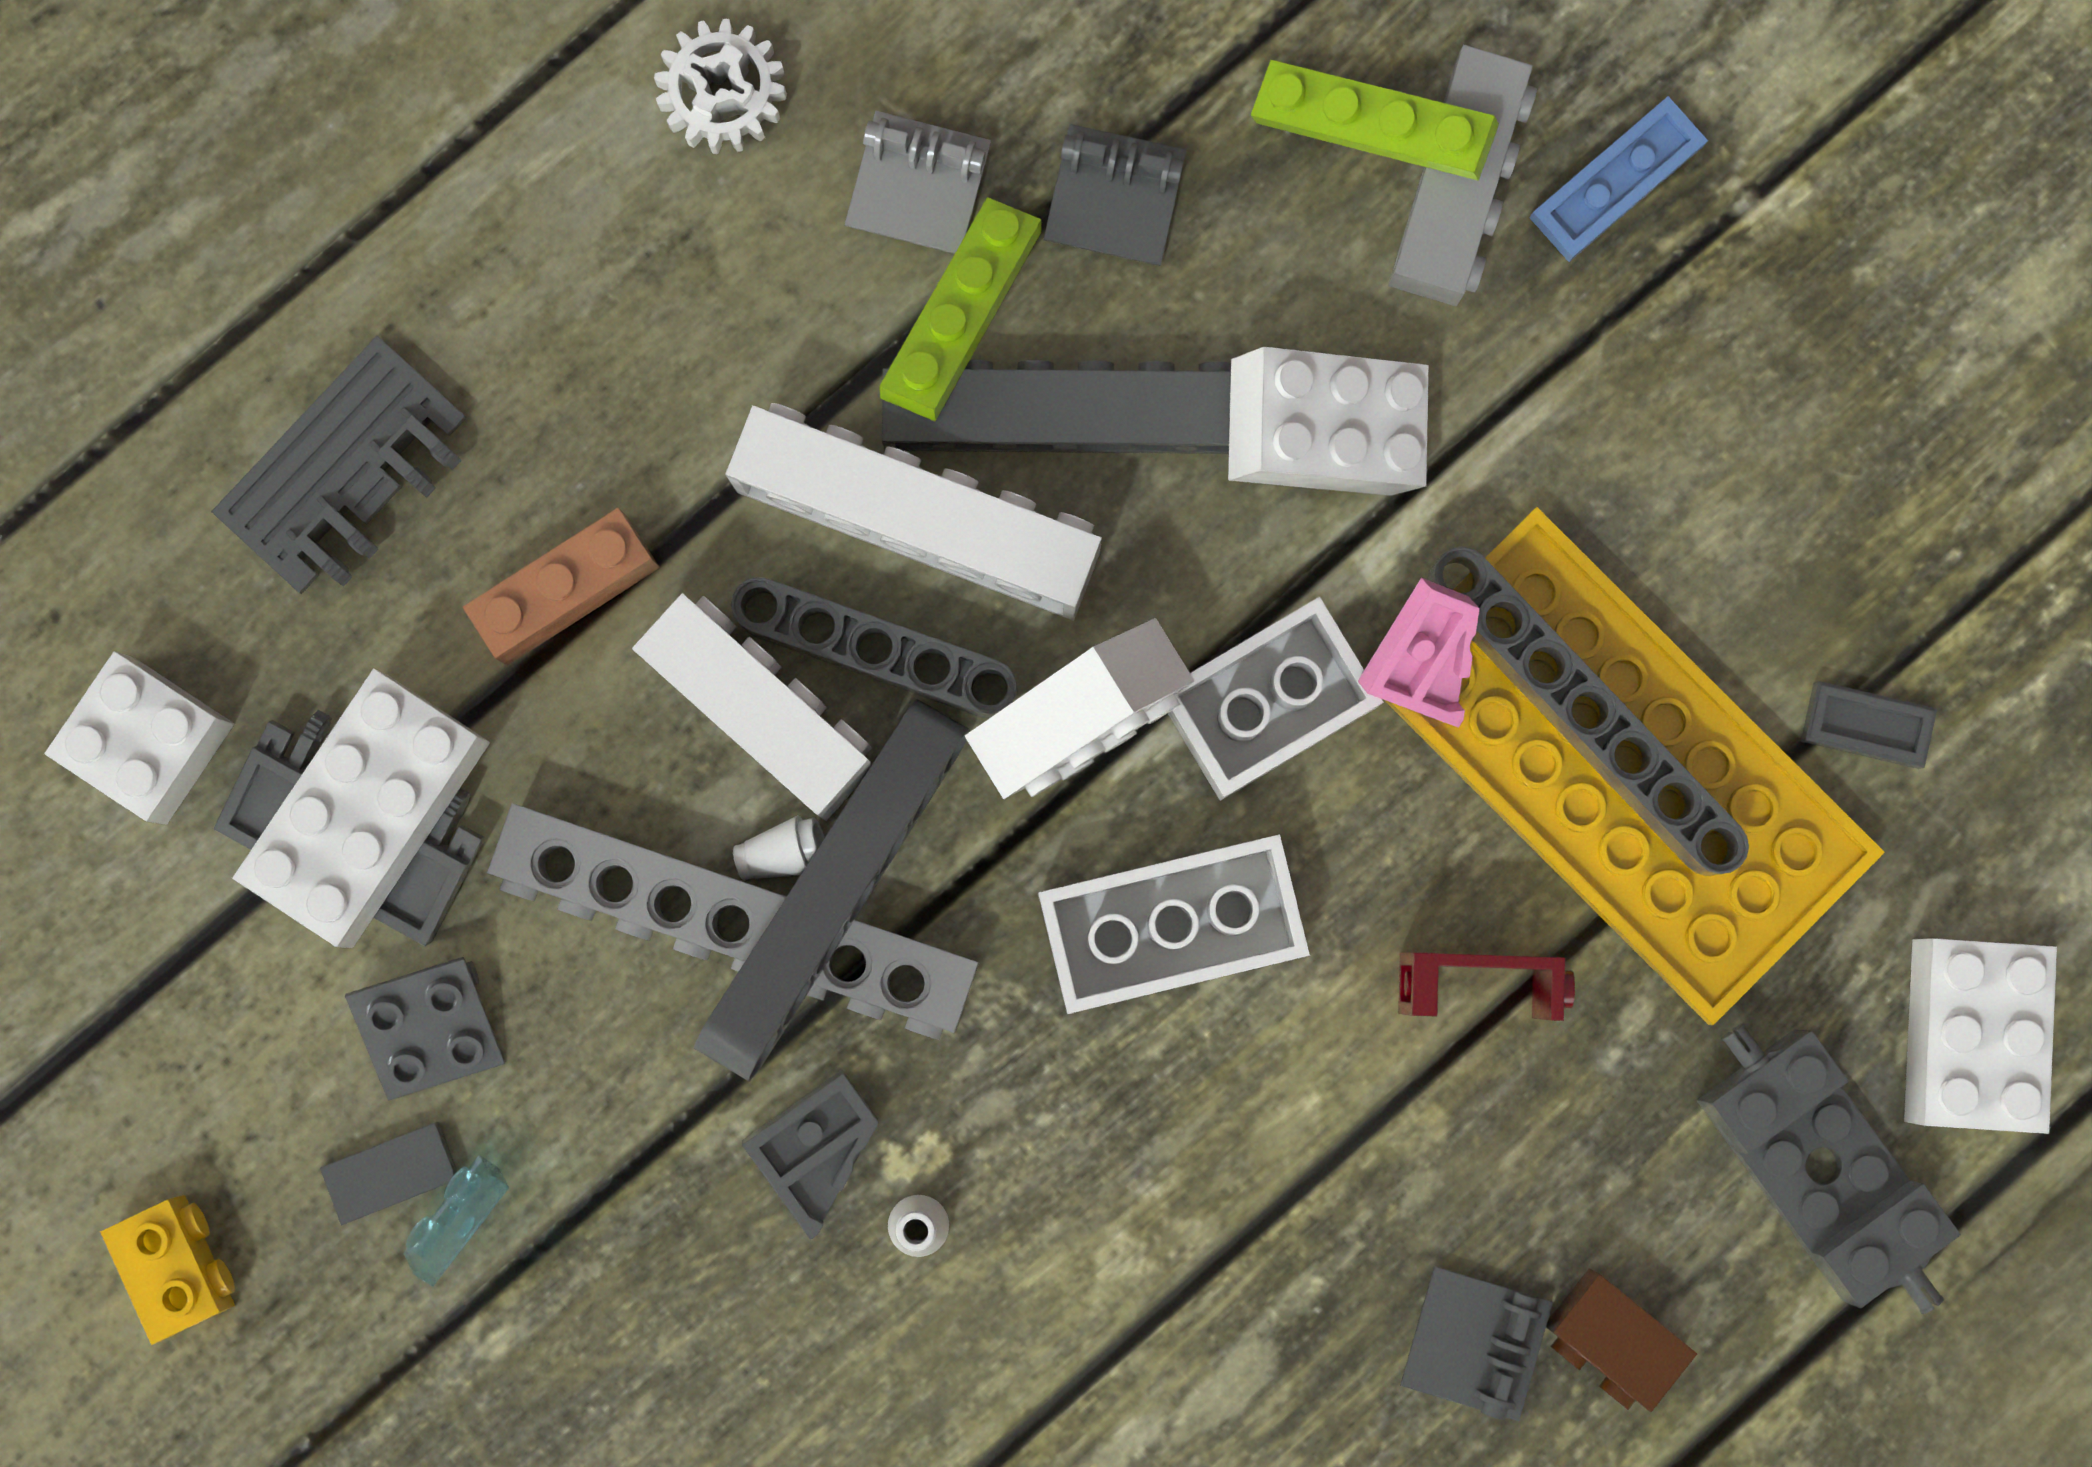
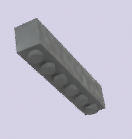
[882,360,1231,454]

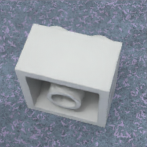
[44,651,234,825]

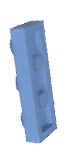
[1529,96,1708,262]

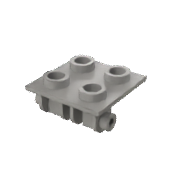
[845,110,991,254]

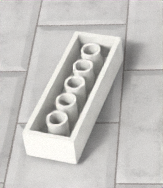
[725,403,1102,621]

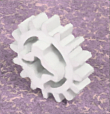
[654,19,787,154]

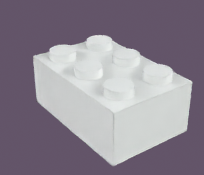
[1228,347,1429,496]
[1168,597,1384,801]
[965,618,1195,799]
[1904,939,2057,1134]

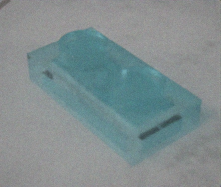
[404,1155,509,1287]

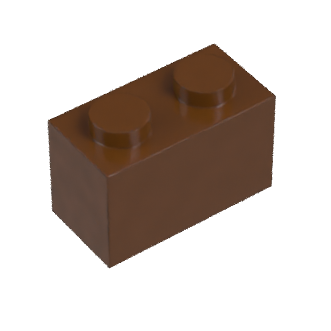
[1546,1268,1697,1412]

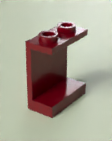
[1398,953,1575,1021]

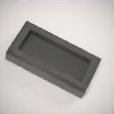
[1801,681,1937,769]
[320,1122,460,1226]

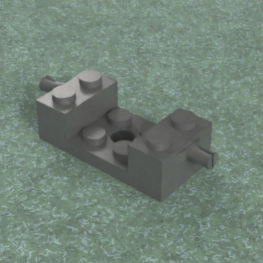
[1697,1023,1961,1314]

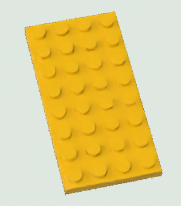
[1384,507,1885,1025]

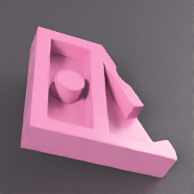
[1358,578,1480,728]

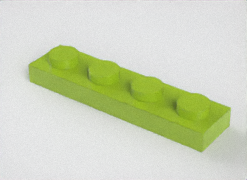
[1251,60,1499,181]
[879,197,1041,421]

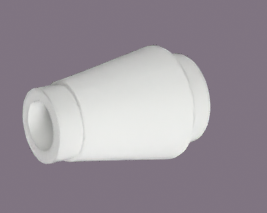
[733,815,825,881]
[888,1195,949,1257]

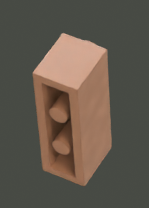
[462,508,660,666]

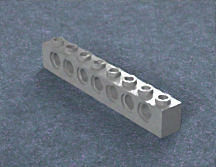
[487,803,979,1040]

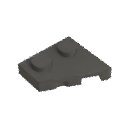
[742,1070,879,1240]

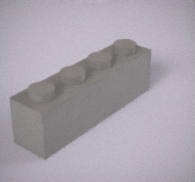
[1388,44,1537,307]

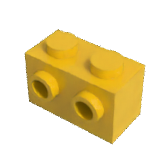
[100,1195,235,1345]

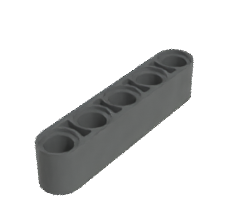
[731,577,1018,719]

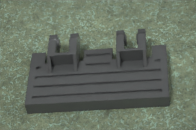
[211,336,467,594]
[214,710,485,946]

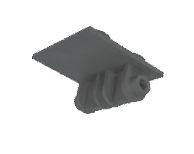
[1044,124,1186,266]
[345,957,505,1101]
[1400,1266,1553,1421]

